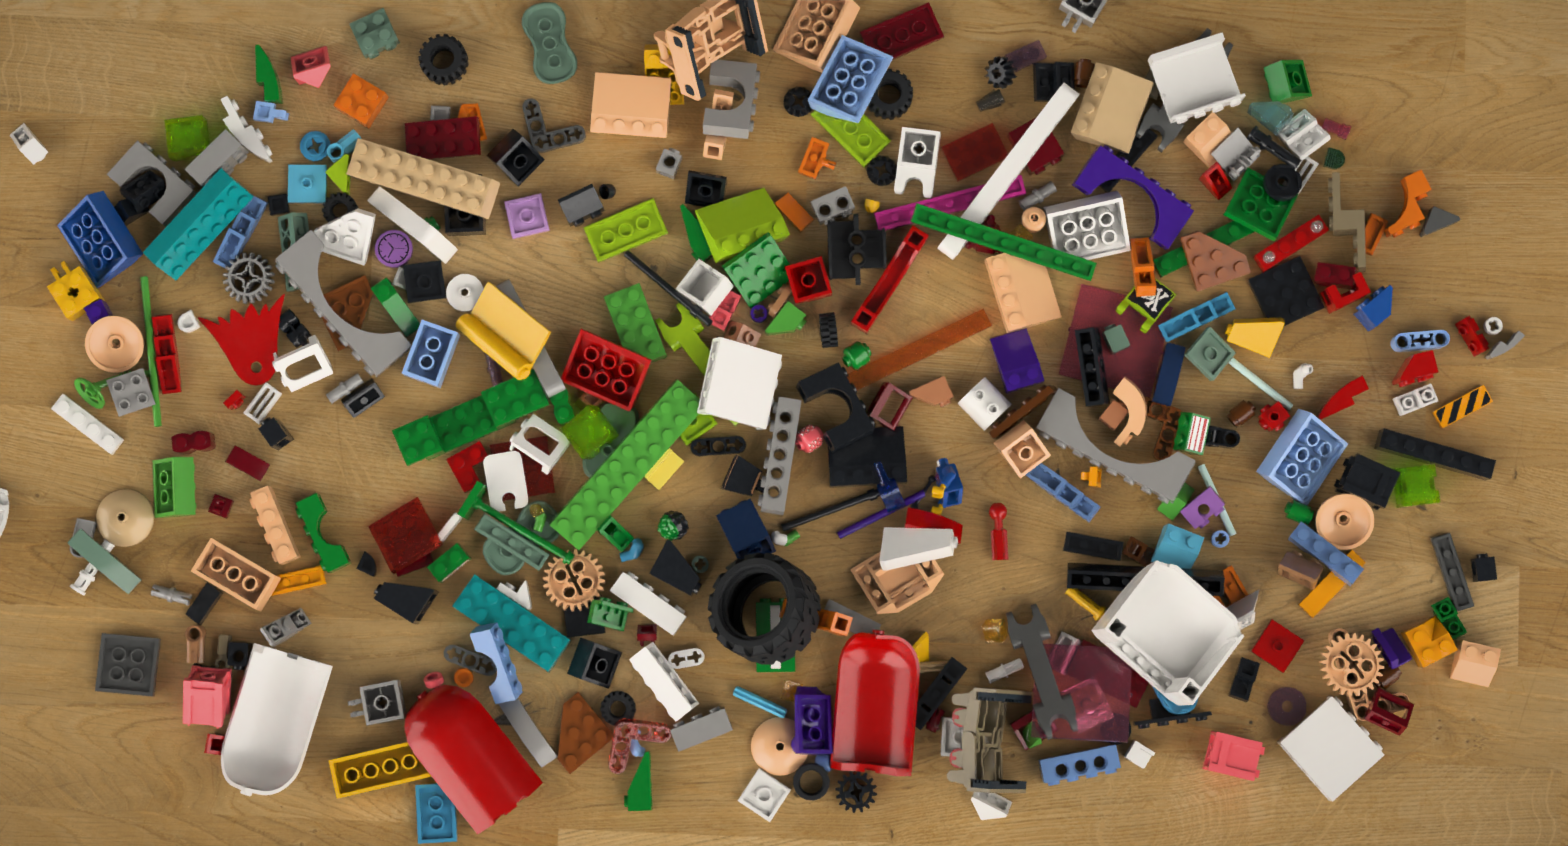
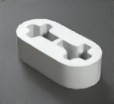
[668,648,705,669]

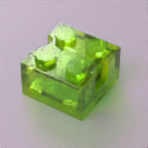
[164,115,210,161]
[561,405,619,460]
[1394,464,1440,508]

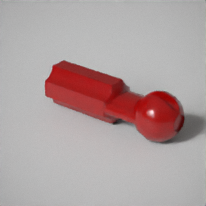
[989,503,1009,560]

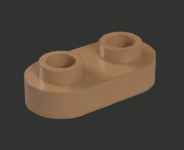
[767,283,792,318]

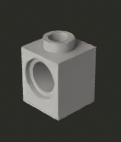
[656,148,682,180]

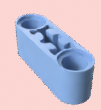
[1390,330,1450,352]

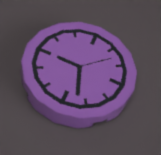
[375,230,413,268]

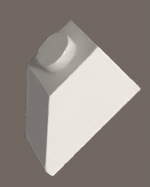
[10,123,48,164]

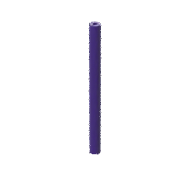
[837,490,926,539]

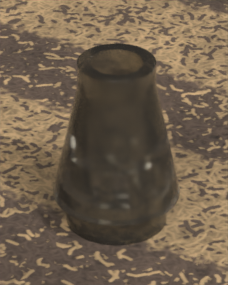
[976,89,1006,112]

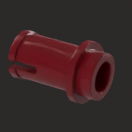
[925,709,945,733]

